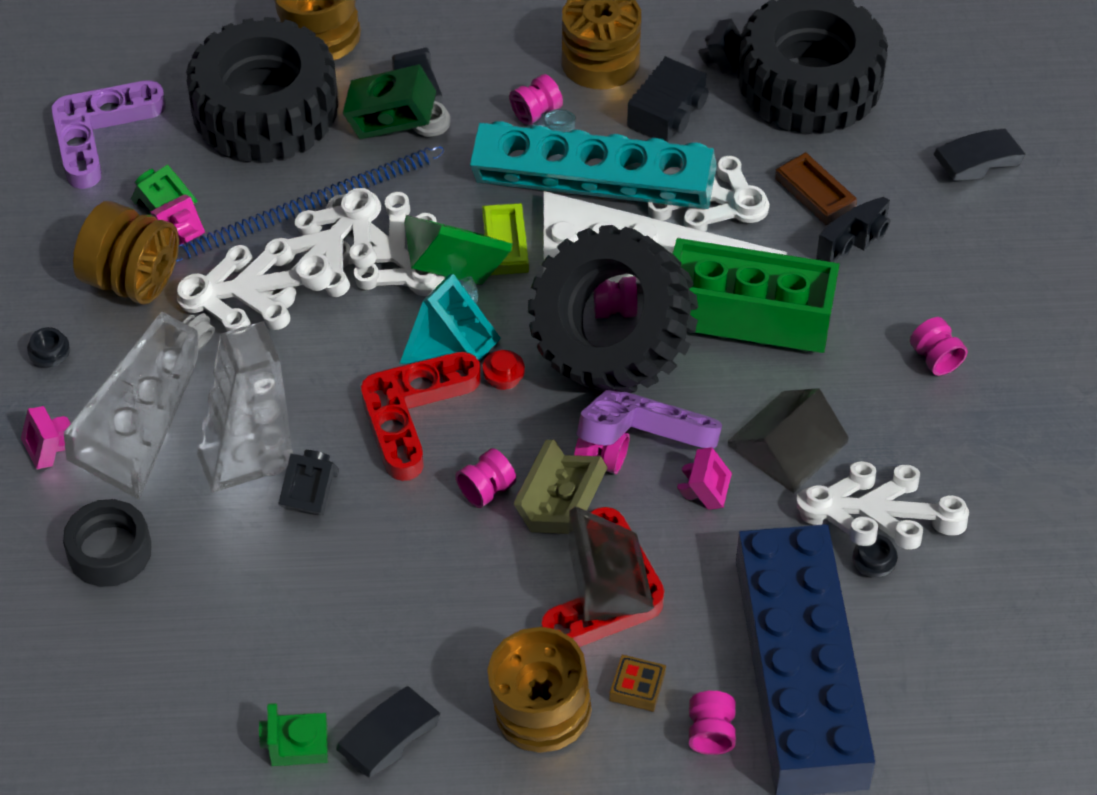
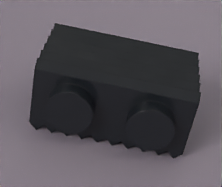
[627,56,709,142]

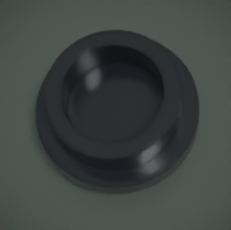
[27,327,70,367]
[852,534,898,577]

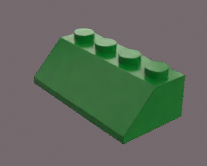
[672,238,840,353]

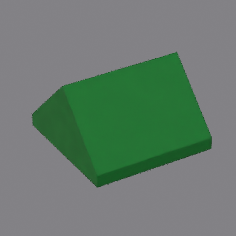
[404,215,513,285]

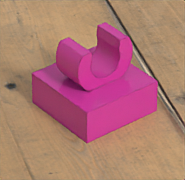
[150,194,205,245]
[21,406,74,469]
[677,447,732,510]

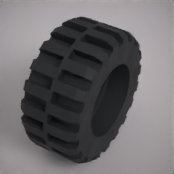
[737,0,888,134]
[186,17,338,163]
[527,225,698,393]

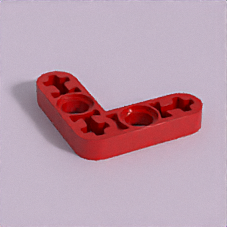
[361,352,481,481]
[542,507,664,647]

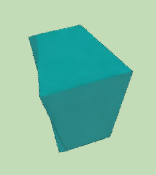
[399,274,501,364]

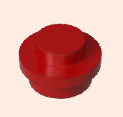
[483,350,525,390]

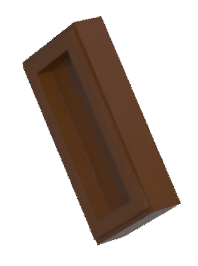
[775,152,857,225]

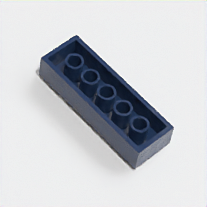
[736,524,876,795]

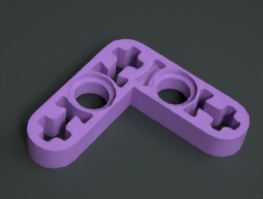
[52,80,166,189]
[576,390,722,448]

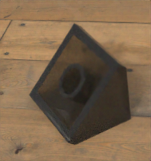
[727,388,849,494]
[569,506,654,621]

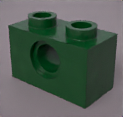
[342,64,436,140]

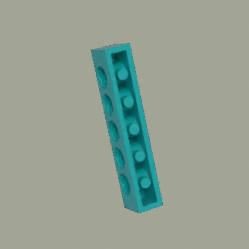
[470,121,717,209]

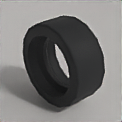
[63,499,151,587]

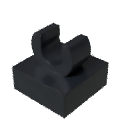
[698,18,741,74]

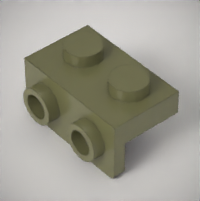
[514,439,608,534]

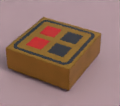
[609,654,666,712]

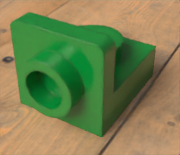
[131,164,198,211]
[259,703,328,767]

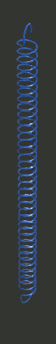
[176,147,444,262]

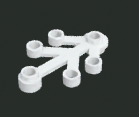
[626,156,769,231]
[260,188,381,308]
[326,192,445,296]
[177,238,333,337]
[796,461,969,549]

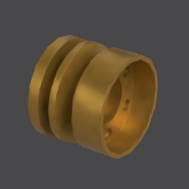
[274,0,361,60]
[562,0,641,89]
[73,201,179,304]
[487,627,592,753]

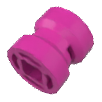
[509,74,563,125]
[593,276,637,319]
[910,317,968,376]
[574,433,630,475]
[455,448,517,508]
[689,690,736,755]

